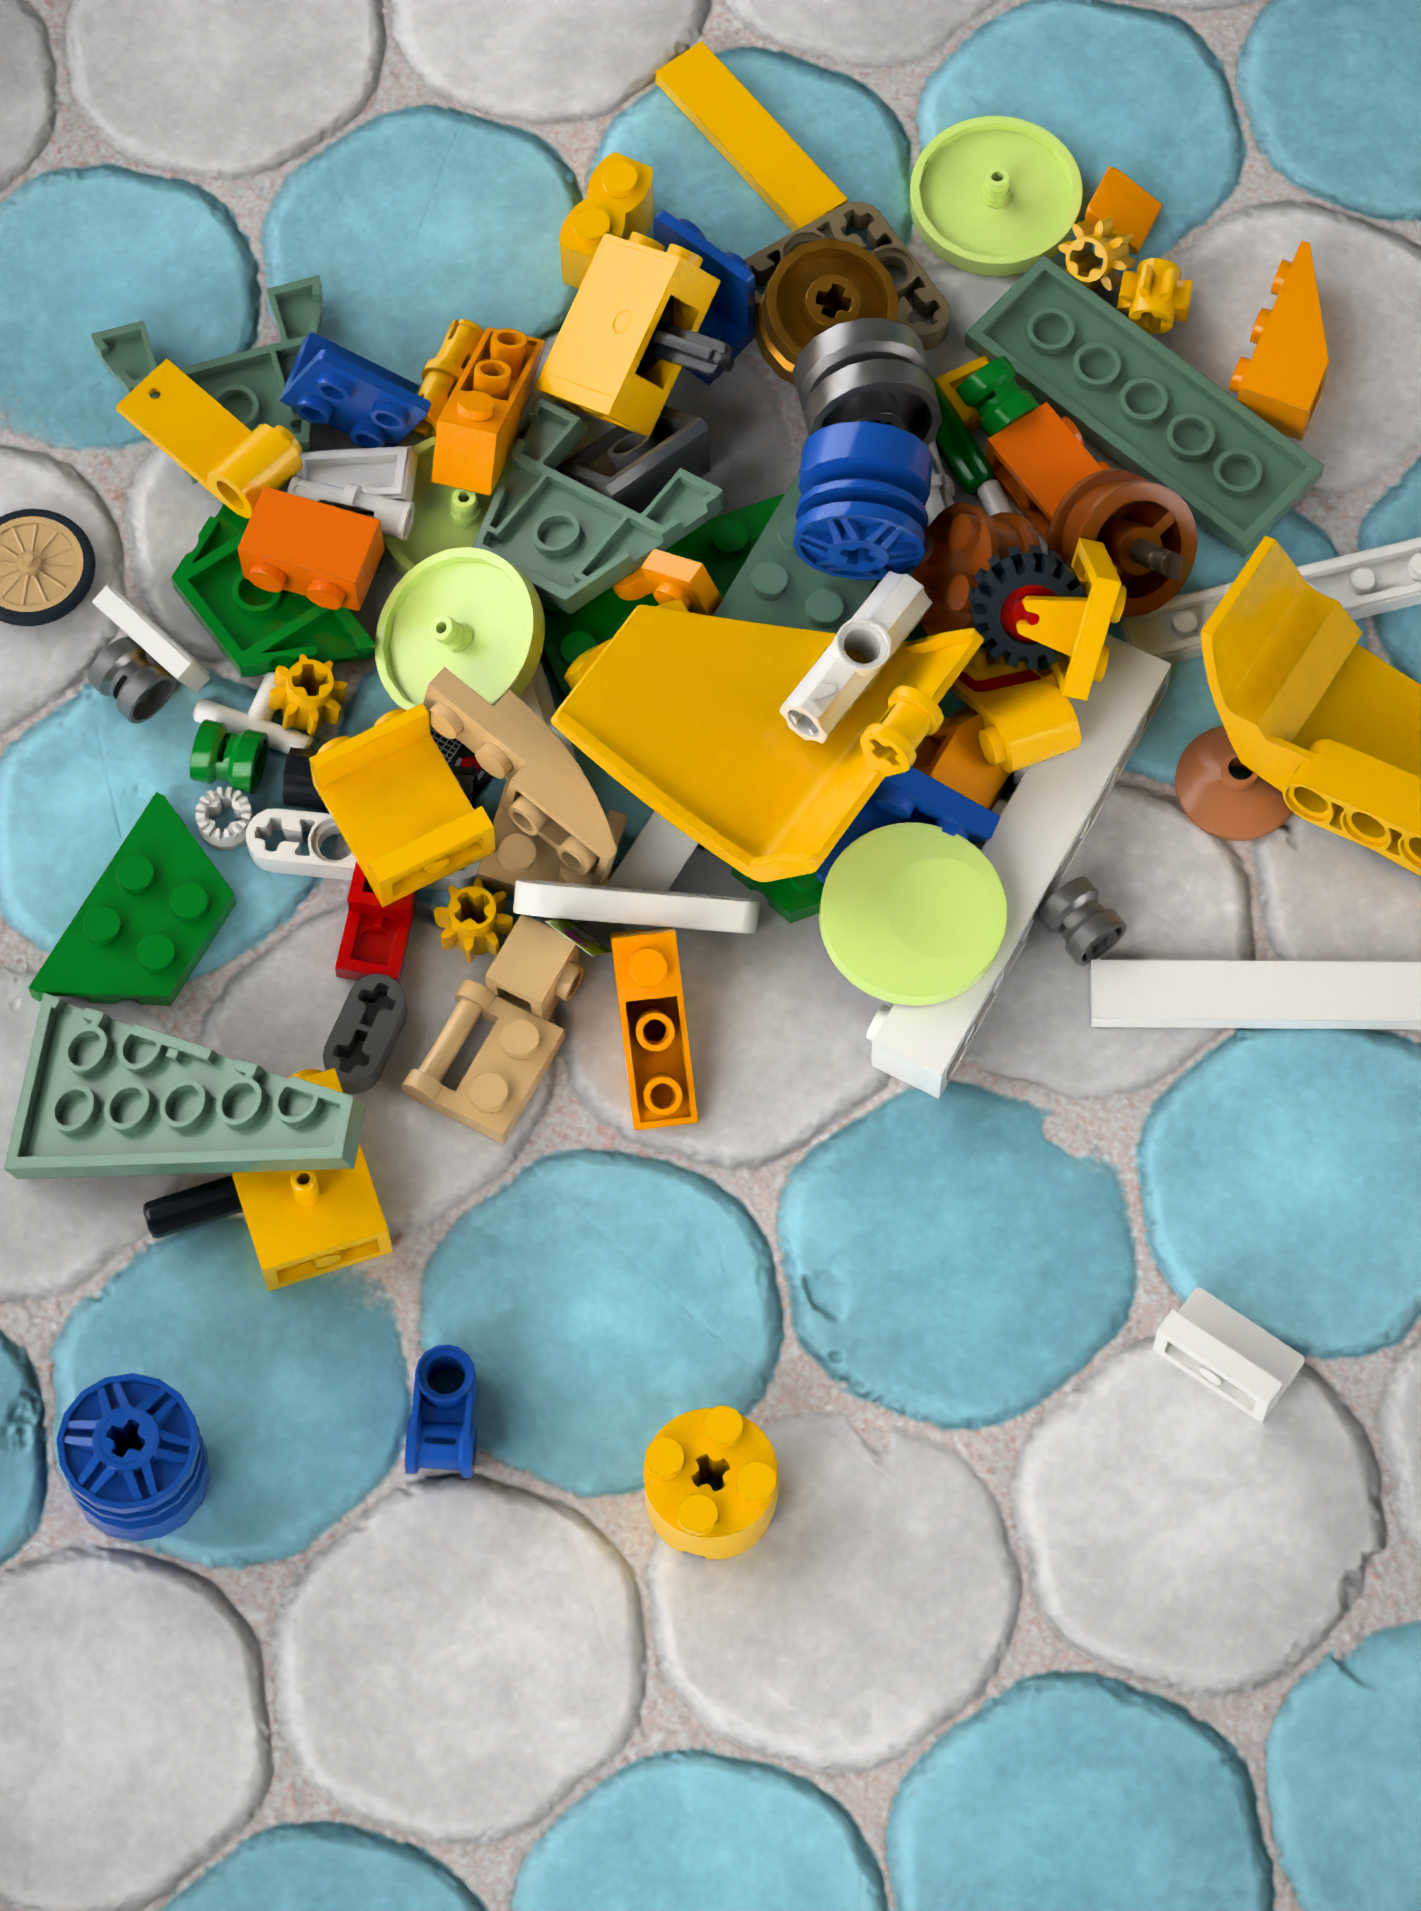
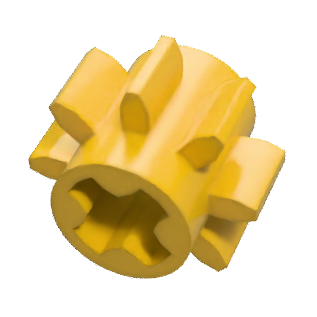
[1058,217,1137,291]
[1117,258,1193,334]
[268,654,347,736]
[434,879,514,963]

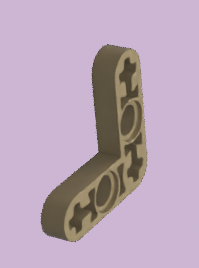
[744,202,950,350]

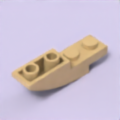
[423,667,617,885]

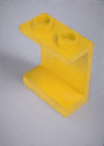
[309,703,496,907]

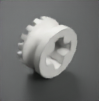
[195,786,253,850]

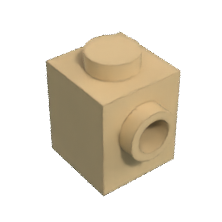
[485,914,584,1021]

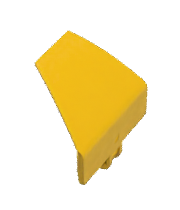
[551,604,984,882]

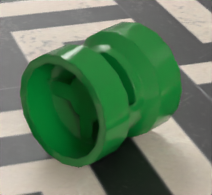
[956,356,1040,438]
[189,719,269,794]

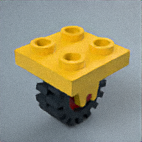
[969,538,1126,701]

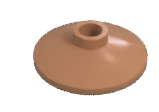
[1175,726,1293,841]

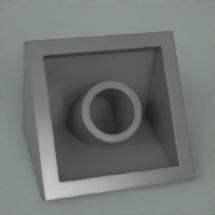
[556,406,710,513]

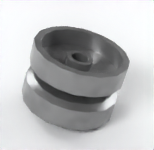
[793,318,942,446]

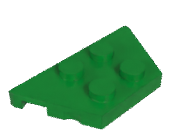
[171,504,376,678]
[28,792,236,1006]

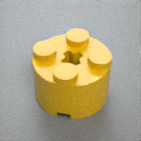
[643,1405,778,1560]

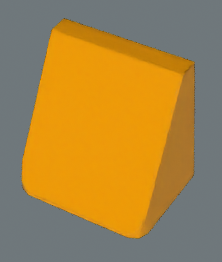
[1085,166,1162,255]

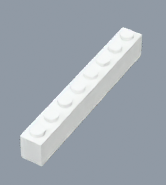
[866,634,1172,1099]

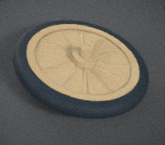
[0,509,96,626]

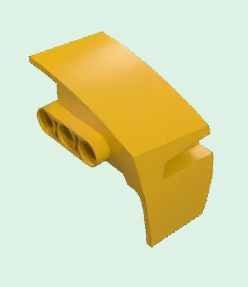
[1201,536,1421,876]

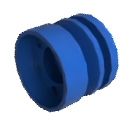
[793,421,933,580]
[56,1373,210,1542]

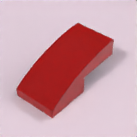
[335,861,418,984]

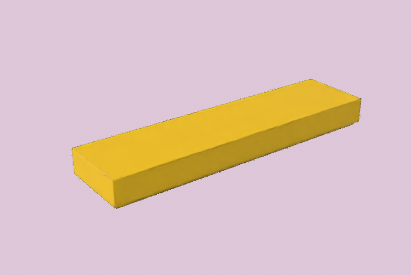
[655,41,848,232]

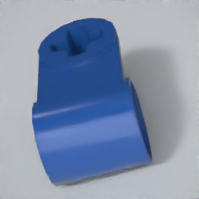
[405,1344,479,1478]

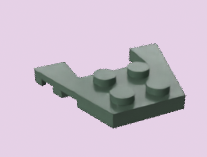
[91,275,323,484]
[472,397,728,614]

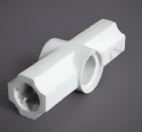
[779,571,933,744]

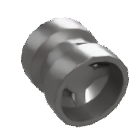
[87,636,176,724]
[1038,876,1127,966]

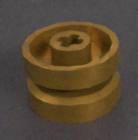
[755,238,899,386]

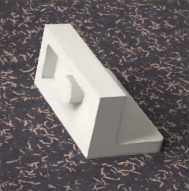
[1153,1288,1305,1424]

